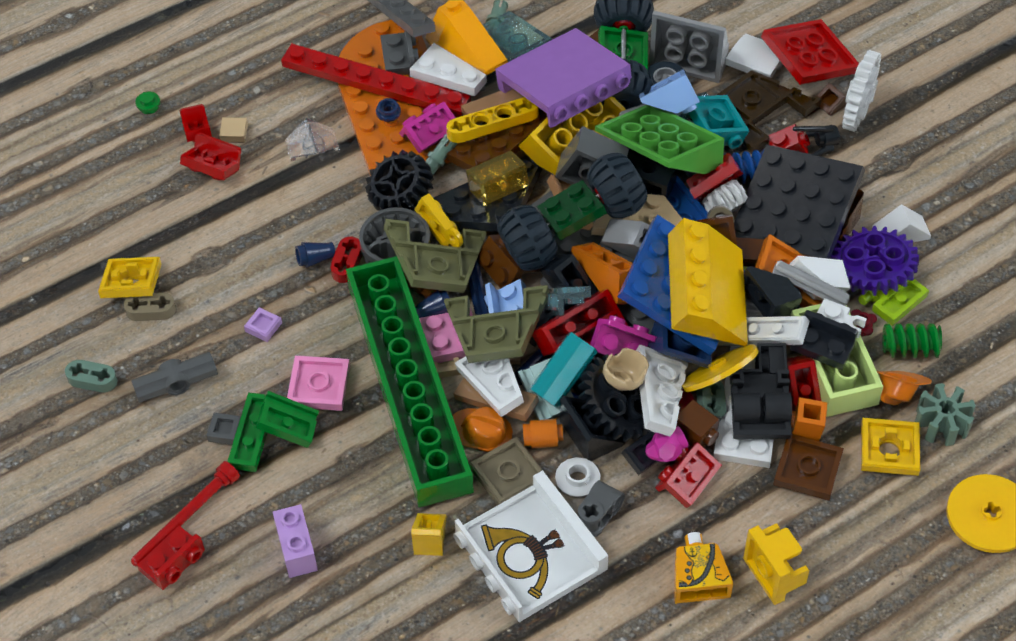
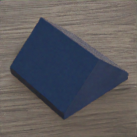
[648,321,712,368]

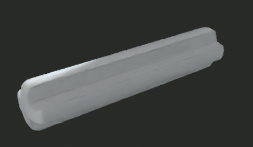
[772,260,850,306]

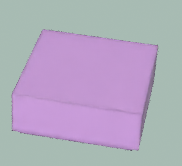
[244,307,282,342]

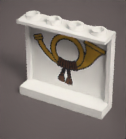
[453,470,608,622]

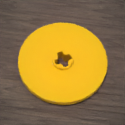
[682,344,759,392]
[946,474,1016,553]

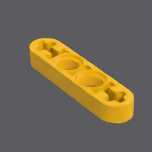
[446,97,539,143]

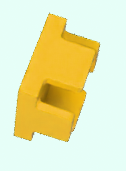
[743,523,810,605]

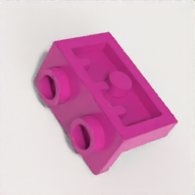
[399,102,456,154]
[590,315,657,356]

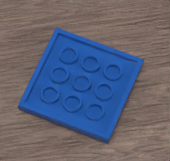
[617,214,745,355]

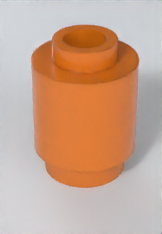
[523,419,563,449]

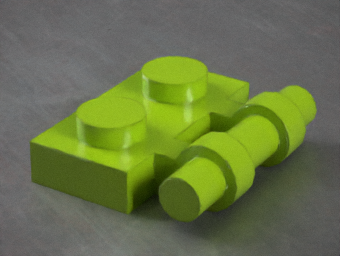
[858,279,929,326]

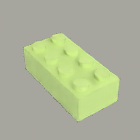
[791,303,883,417]

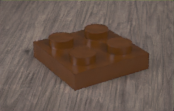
[773,434,844,501]

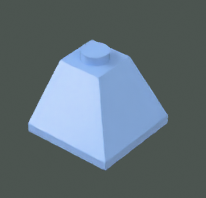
[639,69,700,114]

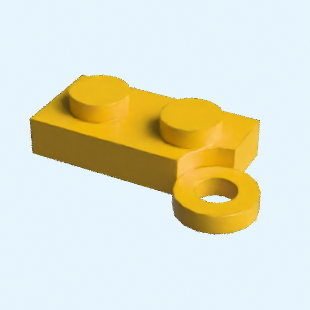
[414,193,463,247]

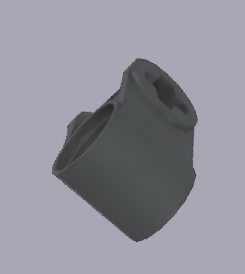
[578,480,625,537]

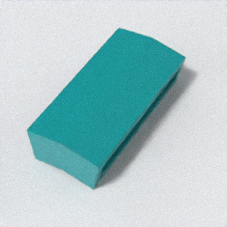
[530,332,597,409]

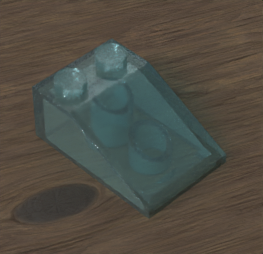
[482,11,552,62]

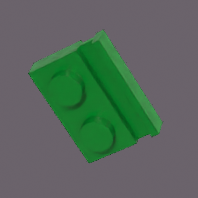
[256,391,319,448]

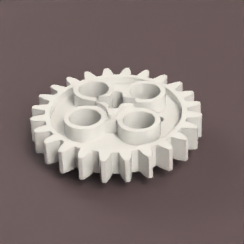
[842,50,881,132]

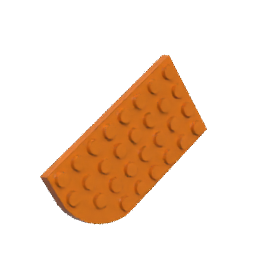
[337,20,450,176]

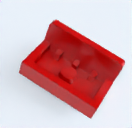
[180,132,241,181]

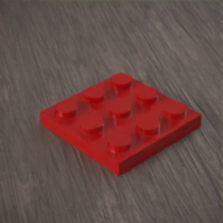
[761,19,859,85]

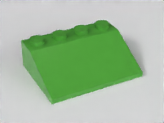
[595,105,724,174]

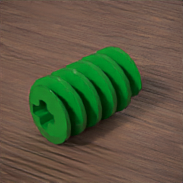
[882,323,942,358]

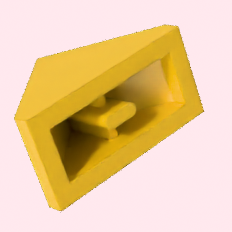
[411,513,446,556]

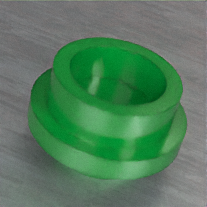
[135,91,160,114]

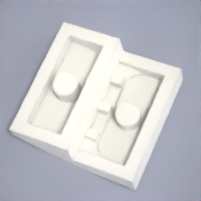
[725,34,783,78]

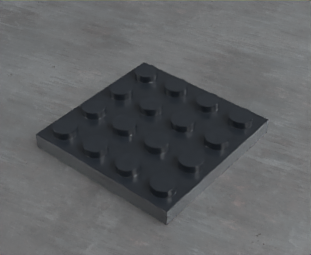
[734,144,865,259]

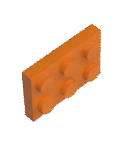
[755,234,823,308]

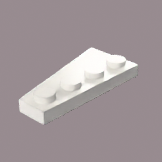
[636,345,688,437]

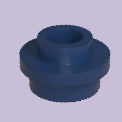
[376,98,401,122]

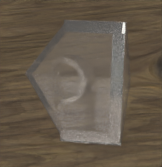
[285,118,340,161]

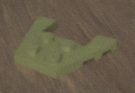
[384,219,486,293]
[444,285,550,363]

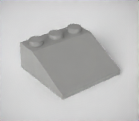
[649,11,729,83]

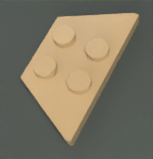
[591,194,682,236]

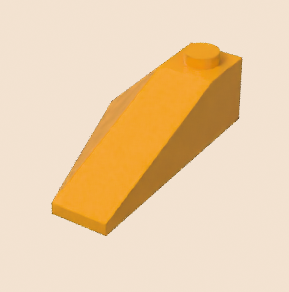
[425,0,508,75]

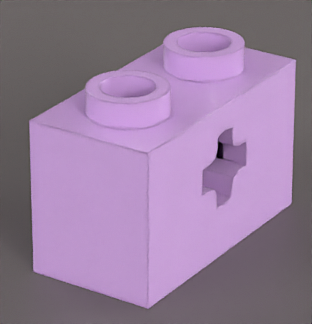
[273,504,318,578]

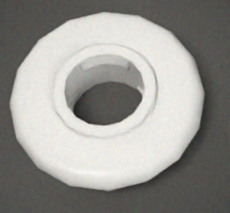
[555,457,601,497]

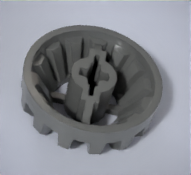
[359,208,431,267]

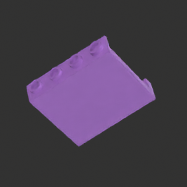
[495,28,632,128]

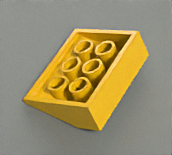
[519,97,626,175]
[668,218,748,346]

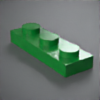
[227,392,267,472]

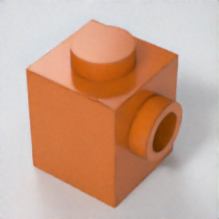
[791,397,827,441]

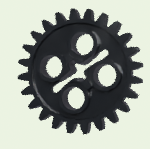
[578,354,650,442]

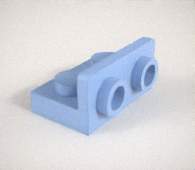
[484,279,526,313]

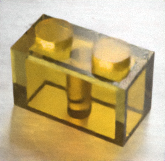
[466,151,529,205]

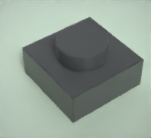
[207,413,241,445]

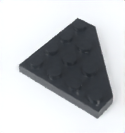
[416,160,542,232]

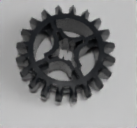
[365,149,434,212]

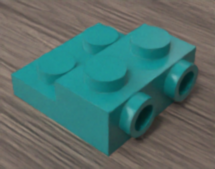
[688,95,749,149]

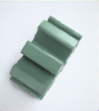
[915,383,976,446]

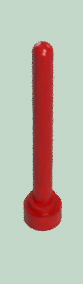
[131,461,240,567]

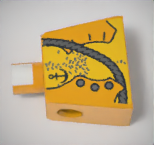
[674,532,733,604]

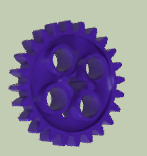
[831,226,919,296]

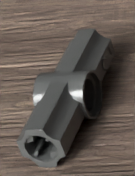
[131,352,218,403]

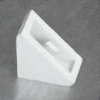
[872,204,931,242]

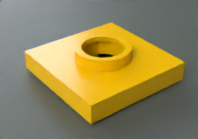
[98,257,162,298]
[861,418,920,476]

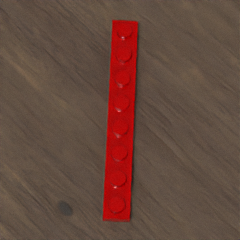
[281,44,471,118]

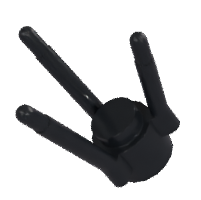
[793,125,840,156]

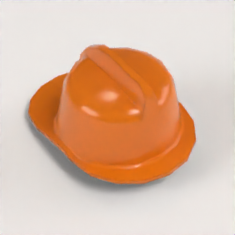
[876,370,932,405]
[452,407,513,452]

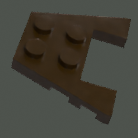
[717,70,822,154]

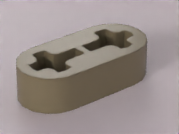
[124,293,176,321]

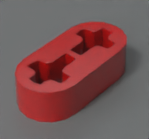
[330,236,362,283]

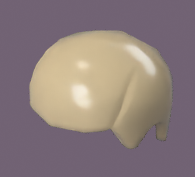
[602,348,649,391]

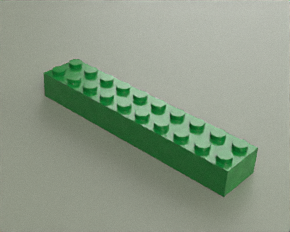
[346,256,474,508]

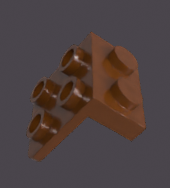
[478,235,542,289]

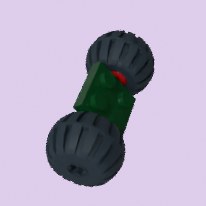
[497,153,647,271]

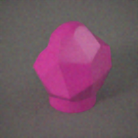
[645,426,689,462]

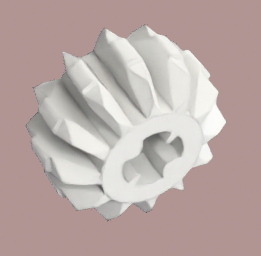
[702,180,748,217]

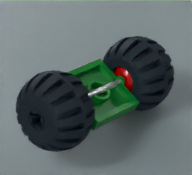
[594,0,654,110]

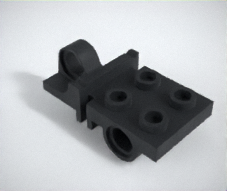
[729,343,792,439]

